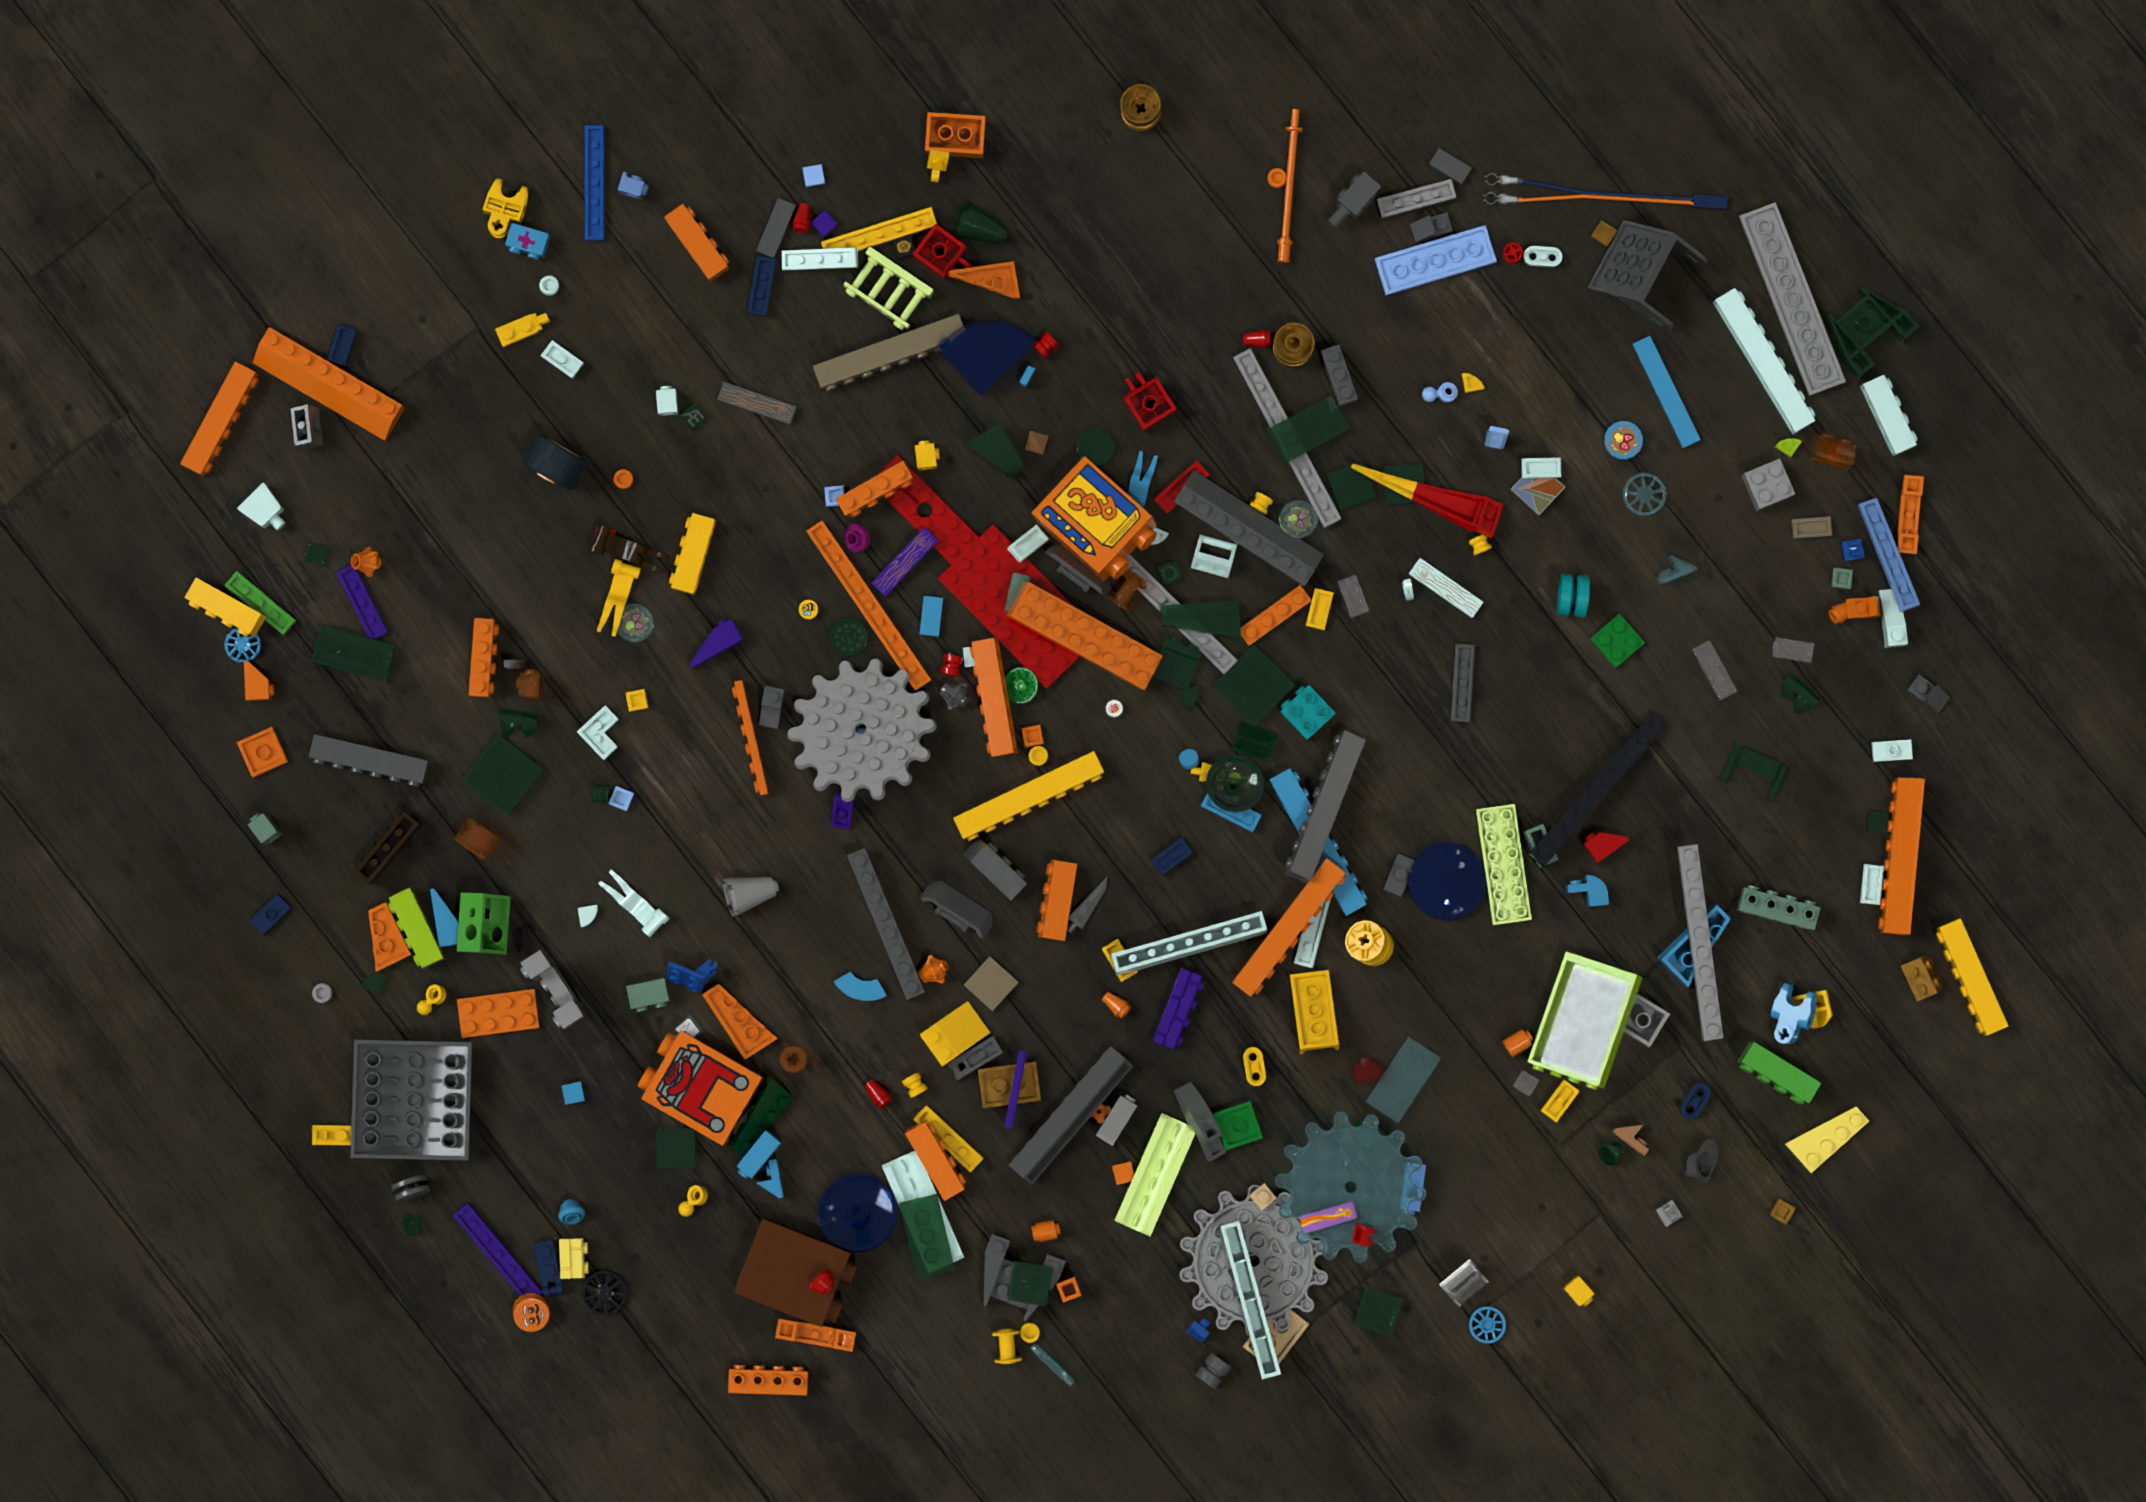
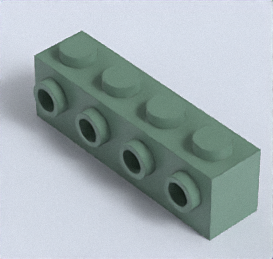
[1736,885,1821,931]

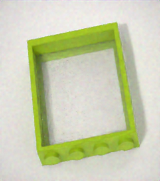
[1528,952,1642,1090]

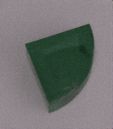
[1180,685,1199,709]
[361,974,386,994]

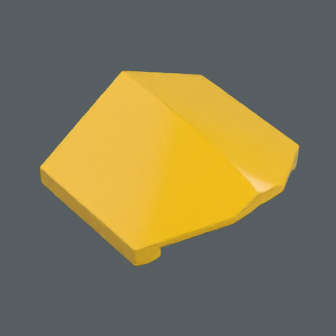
[1791,990,1833,1029]

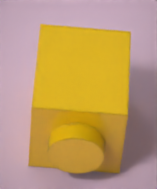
[1563,1275,1594,1307]

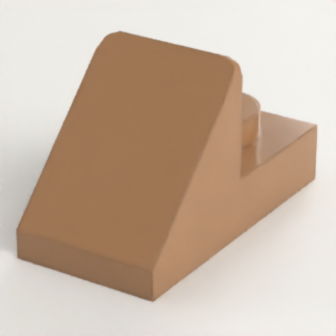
[1611,1125,1649,1156]

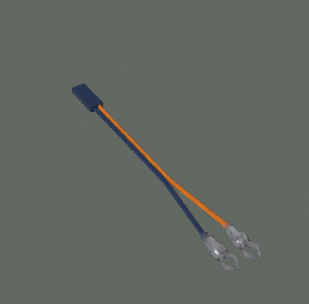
[1483,173,1728,210]

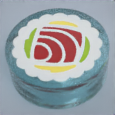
[1104,699,1124,719]

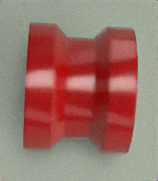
[1502,242,1523,264]

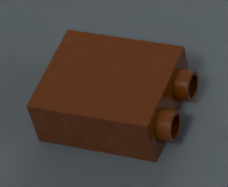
[733,1218,858,1327]

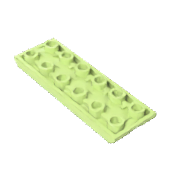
[1476,804,1532,925]
[1114,1113,1195,1236]

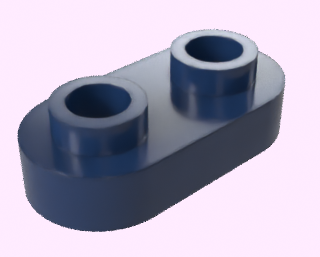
[1680,1083,1711,1119]

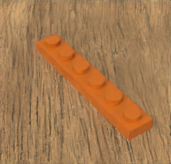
[732,680,769,796]

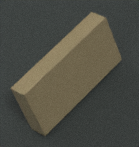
[1791,516,1832,539]

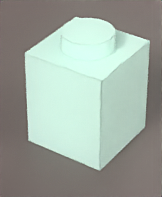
[656,386,679,416]

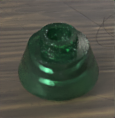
[1598,1141,1624,1166]

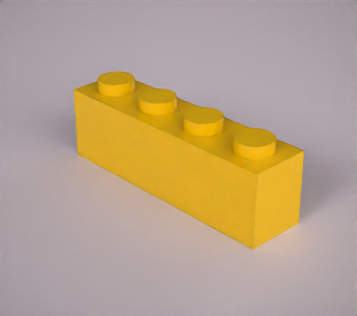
[669,513,716,596]
[184,578,266,637]

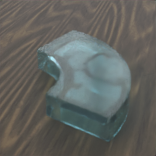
[1030,1344,1075,1387]

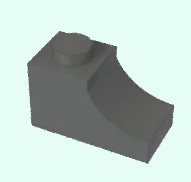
[759,686,786,729]

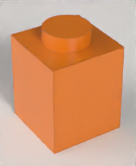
[1056,1276,1082,1302]

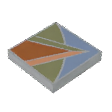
[1510,477,1565,516]

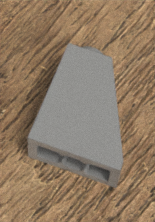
[1096,1094,1137,1146]

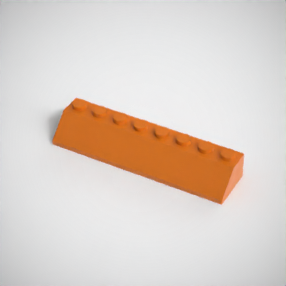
[252,327,405,441]
[1878,777,1925,936]

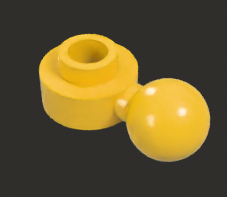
[417,984,446,1015]
[678,1185,708,1217]

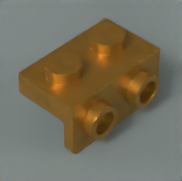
[1901,954,1943,1002]

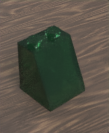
[966,423,1024,478]

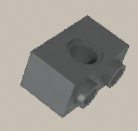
[290,404,323,449]

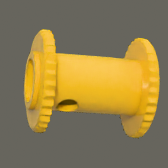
[992,1329,1022,1364]

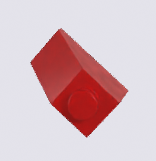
[1582,832,1629,863]

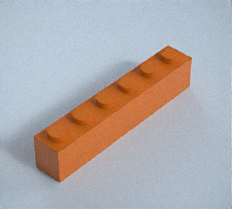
[180,361,259,477]
[970,638,1018,757]

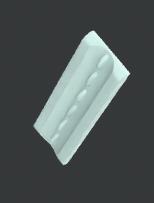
[882,1151,965,1273]

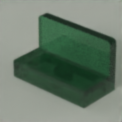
[1231,722,1277,762]

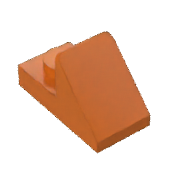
[1846,596,1882,619]

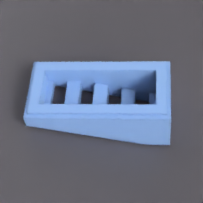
[1485,426,1509,449]

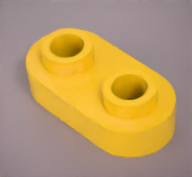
[1243,1047,1266,1086]

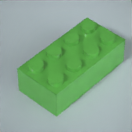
[1737,1042,1821,1105]

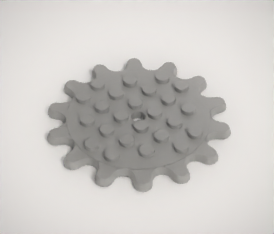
[787,659,937,802]
[1179,1185,1328,1337]

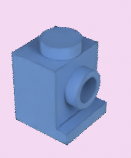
[618,172,649,200]

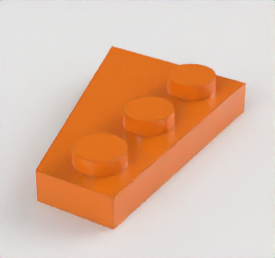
[368,902,412,972]

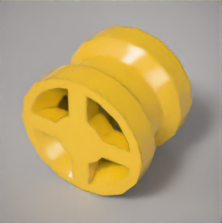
[1249,492,1273,515]
[1468,535,1492,556]

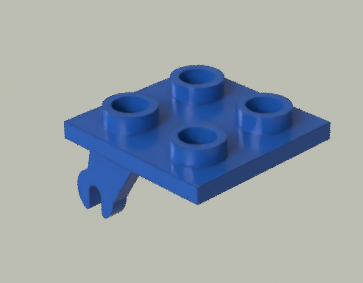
[666,959,717,993]

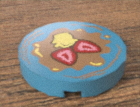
[1604,421,1643,460]

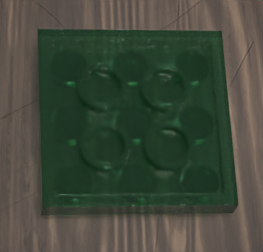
[1213,645,1295,727]
[462,734,544,816]

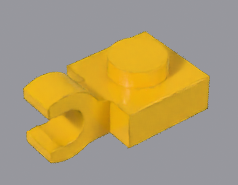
[927,149,949,182]

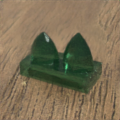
[1781,672,1821,714]
[498,708,540,738]

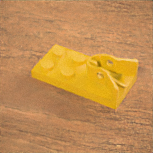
[1290,970,1339,1055]

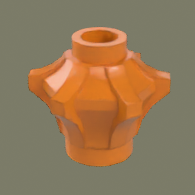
[351,547,381,577]
[918,955,949,984]

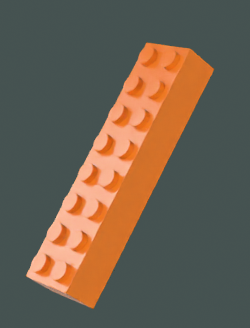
[1006,582,1163,690]

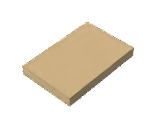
[1242,1310,1309,1364]

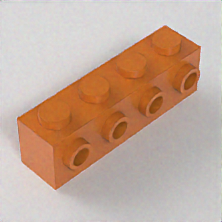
[664,204,729,282]
[836,461,915,518]
[469,618,499,699]
[1037,860,1077,941]
[905,1119,967,1201]
[728,1365,809,1395]

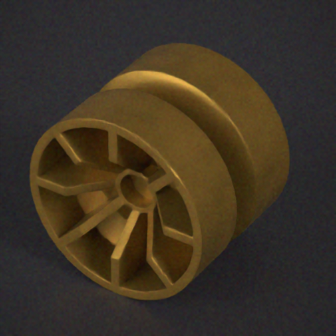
[1273,323,1315,368]

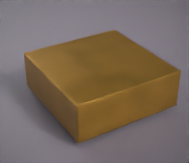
[1591,220,1618,248]
[1769,1198,1796,1225]

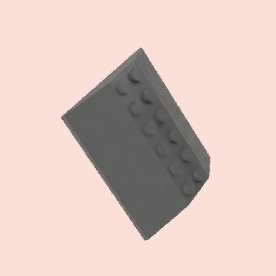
[350,1040,472,1160]

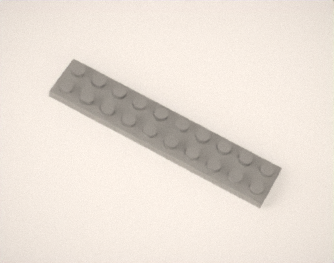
[1739,202,1846,396]

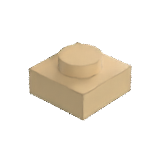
[1249,1183,1277,1211]

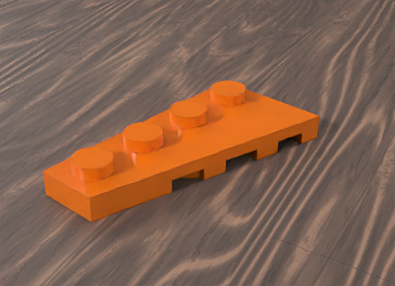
[702,984,778,1060]

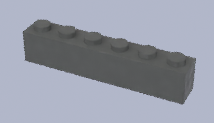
[309,734,430,787]

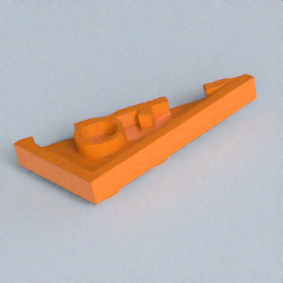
[948,261,1020,299]

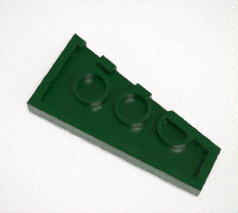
[729,1076,794,1157]

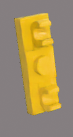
[312,1125,351,1145]

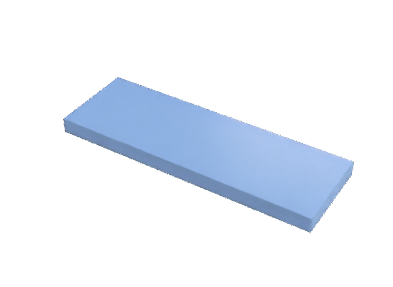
[1374,225,1497,296]

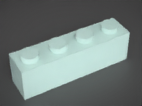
[1860,375,1917,456]

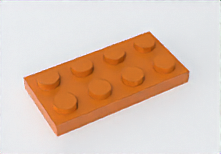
[457,989,540,1038]

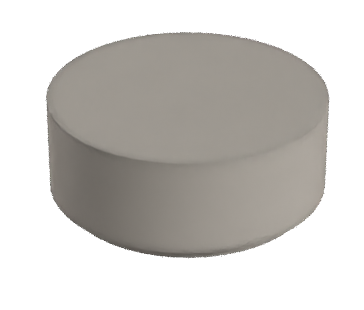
[312,983,333,1003]

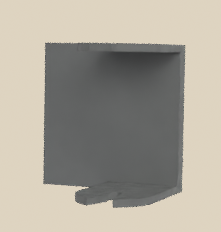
[1588,220,1708,330]

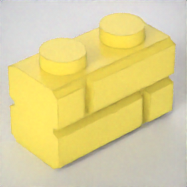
[559,1238,589,1279]

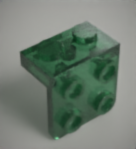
[1153,637,1202,689]

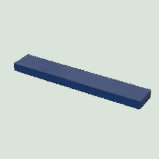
[585,125,605,241]

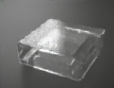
[1512,1070,1540,1097]

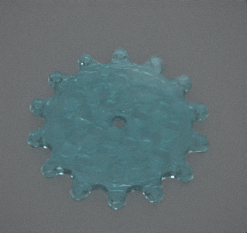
[1275,1112,1427,1263]

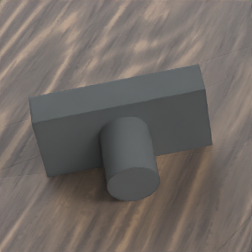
[1383,854,1416,897]

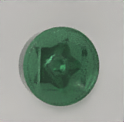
[401,1215,422,1236]

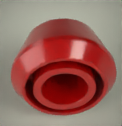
[809,1269,835,1295]

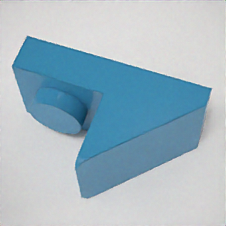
[757,1159,784,1198]

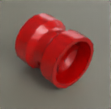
[1032,332,1059,359]
[940,654,963,677]

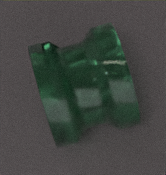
[592,783,610,804]

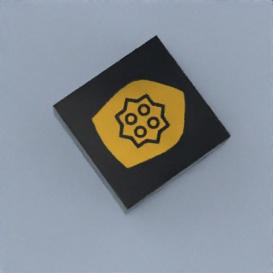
[892,235,915,260]

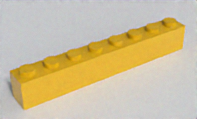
[953,751,1104,841]

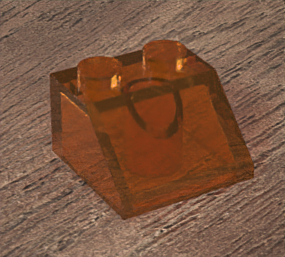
[1810,434,1856,470]

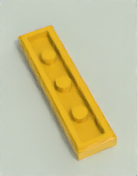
[913,1105,984,1173]

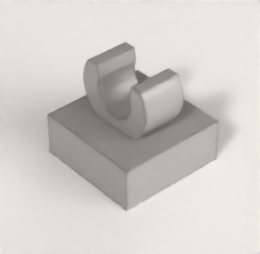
[1655,1200,1683,1227]

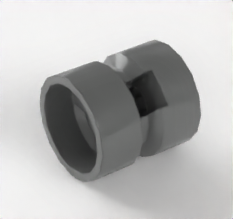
[1195,1352,1232,1389]

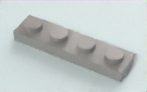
[1376,179,1456,219]

